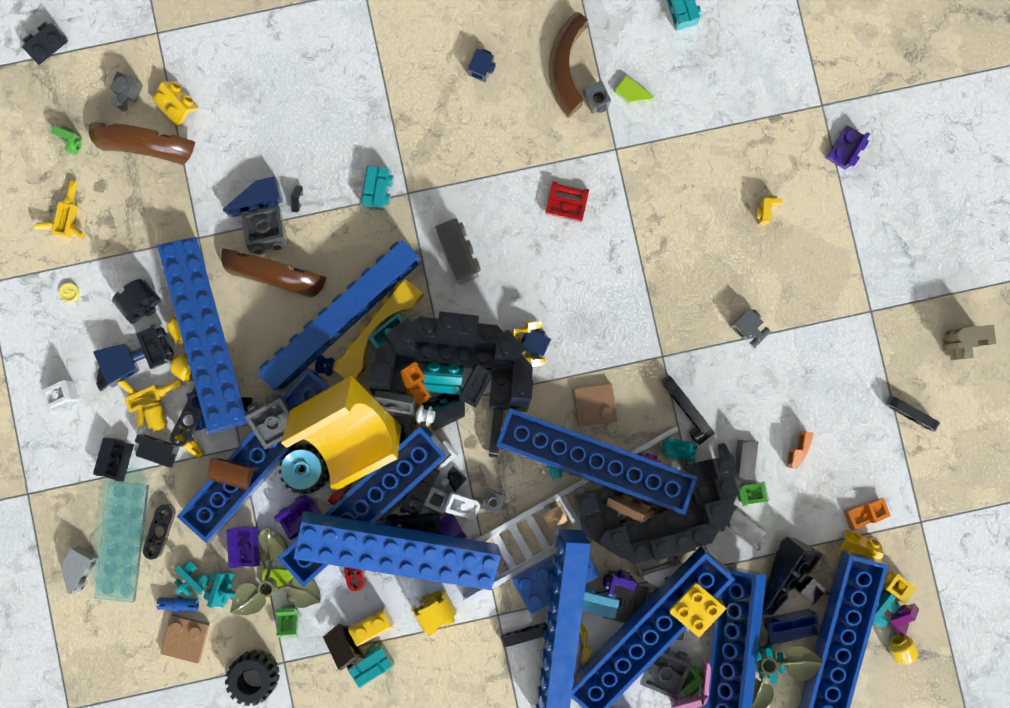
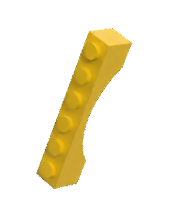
[333,279,424,381]

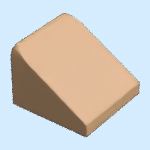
[543,506,567,530]

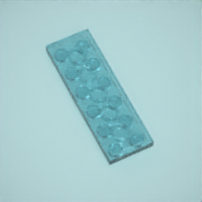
[94,481,149,603]

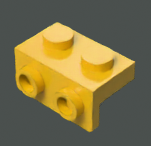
[151,81,199,126]
[836,530,884,560]

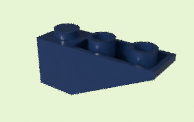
[223,176,284,217]

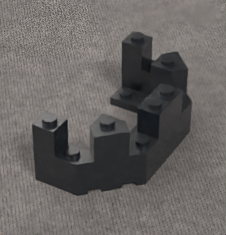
[368,311,533,412]
[573,454,739,564]

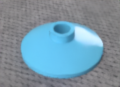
[281,450,321,489]

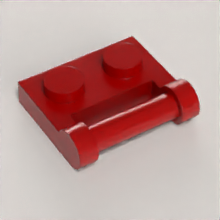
[545,181,590,222]

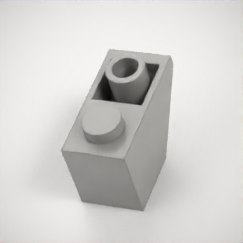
[61,546,99,594]

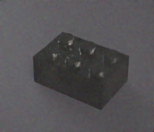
[435,218,481,285]

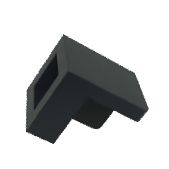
[795,575,830,605]

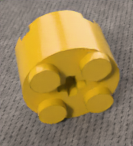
[411,590,457,636]

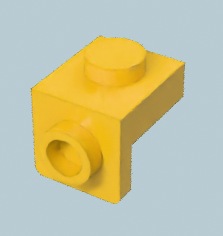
[756,195,783,225]

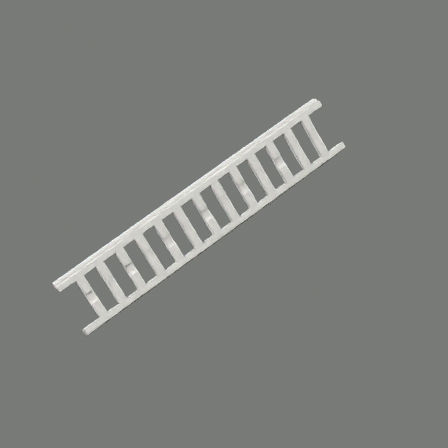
[463,426,687,604]

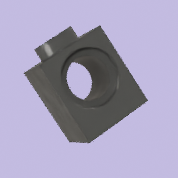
[583,80,611,114]
[480,488,506,515]

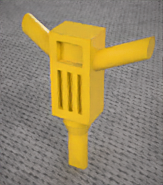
[34,181,85,239]
[117,379,183,427]

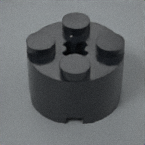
[112,279,161,324]

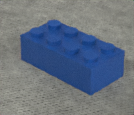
[512,553,599,614]

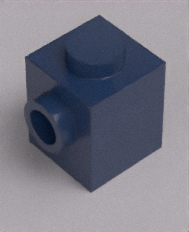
[468,49,496,82]
[520,329,551,357]

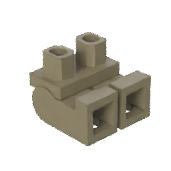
[943,324,996,360]

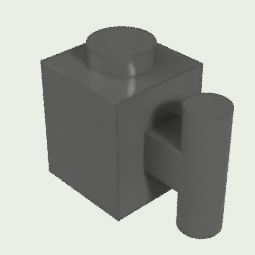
[110,72,143,112]
[730,309,771,348]
[423,478,449,515]

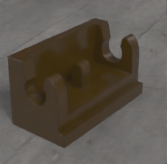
[323,624,365,671]

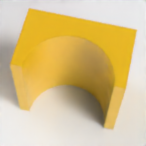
[281,376,402,491]

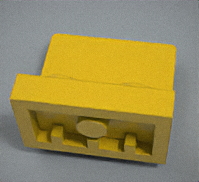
[669,582,726,637]

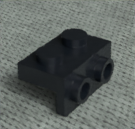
[21,21,68,65]
[136,324,174,369]
[93,437,134,482]

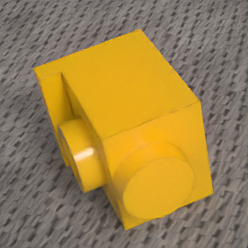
[883,571,916,604]

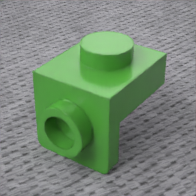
[50,126,82,156]
[738,481,769,506]
[275,605,299,637]
[681,664,704,697]

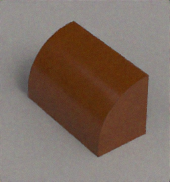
[208,457,255,490]

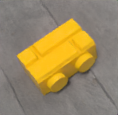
[348,606,394,646]

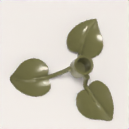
[230,527,321,615]
[752,623,823,708]

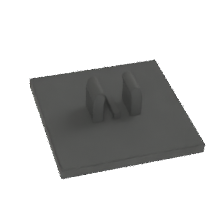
[603,585,649,623]

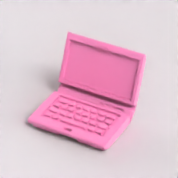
[670,657,711,708]

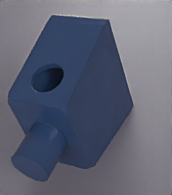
[93,344,145,388]

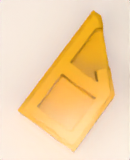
[171,426,204,459]

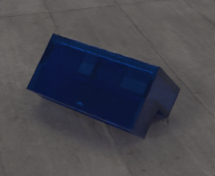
[763,608,820,645]

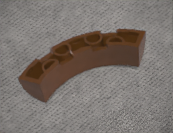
[549,12,588,118]
[89,122,195,165]
[221,248,327,297]

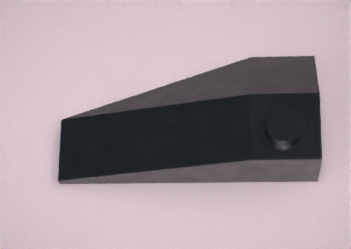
[762,536,823,616]

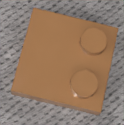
[573,384,617,427]
[606,494,656,522]
[160,614,210,664]

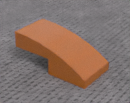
[401,362,431,407]
[786,431,813,469]
[844,498,891,530]

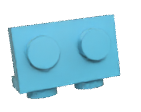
[582,588,620,619]

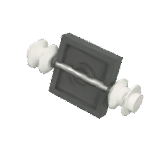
[372,390,435,426]

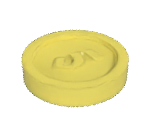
[59,283,80,302]

